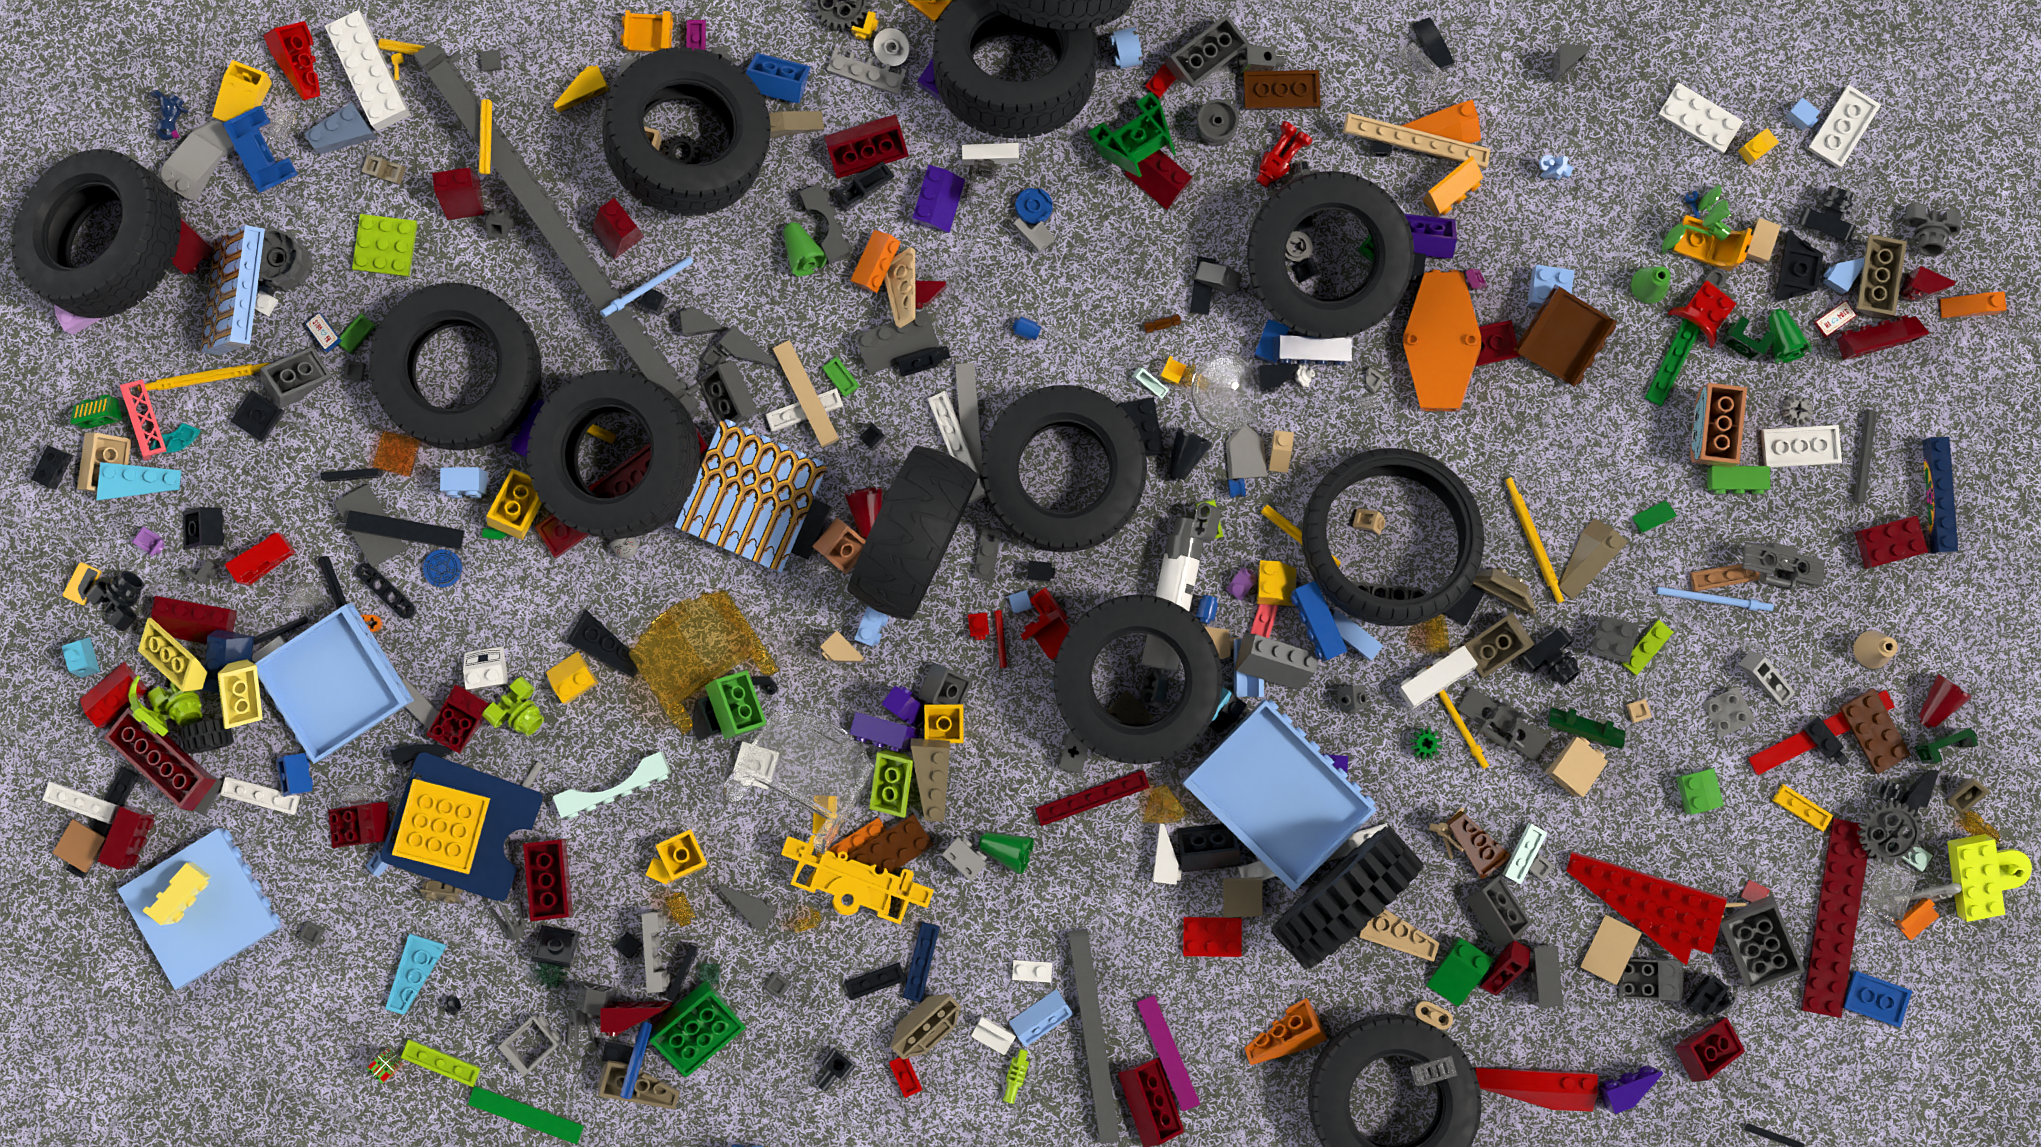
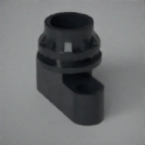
[1797,185,1856,242]
[86,571,144,631]
[1519,626,1581,687]

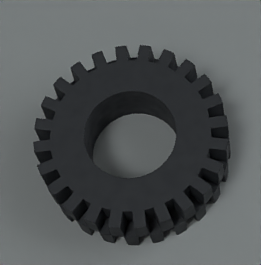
[1271,825,1424,970]

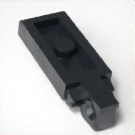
[896,346,951,377]
[1802,716,1849,766]

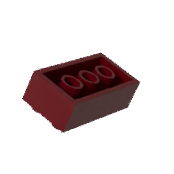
[523,839,573,922]

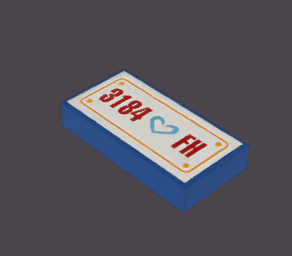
[305,312,342,353]

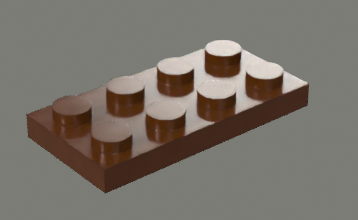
[1243,70,1321,110]
[1839,688,1911,774]
[848,813,934,874]

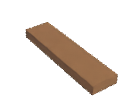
[1689,563,1760,592]

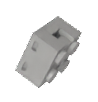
[942,837,987,881]

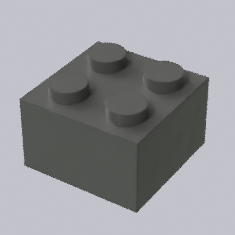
[1591,615,1639,664]

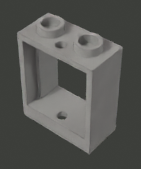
[498,1014,562,1077]

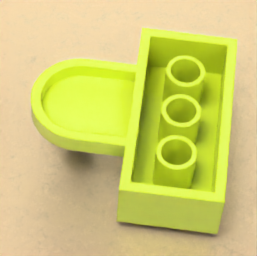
[1947,834,2032,922]

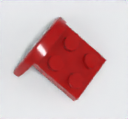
[1667,280,1737,348]

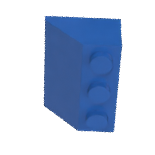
[746,53,811,103]

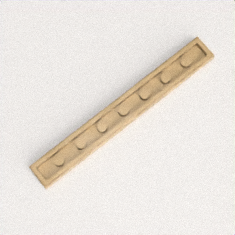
[1343,113,1491,168]

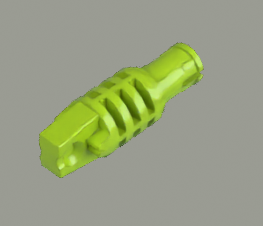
[1003,1048,1029,1104]

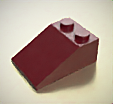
[1674,1017,1746,1082]

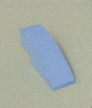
[1332,610,1383,661]

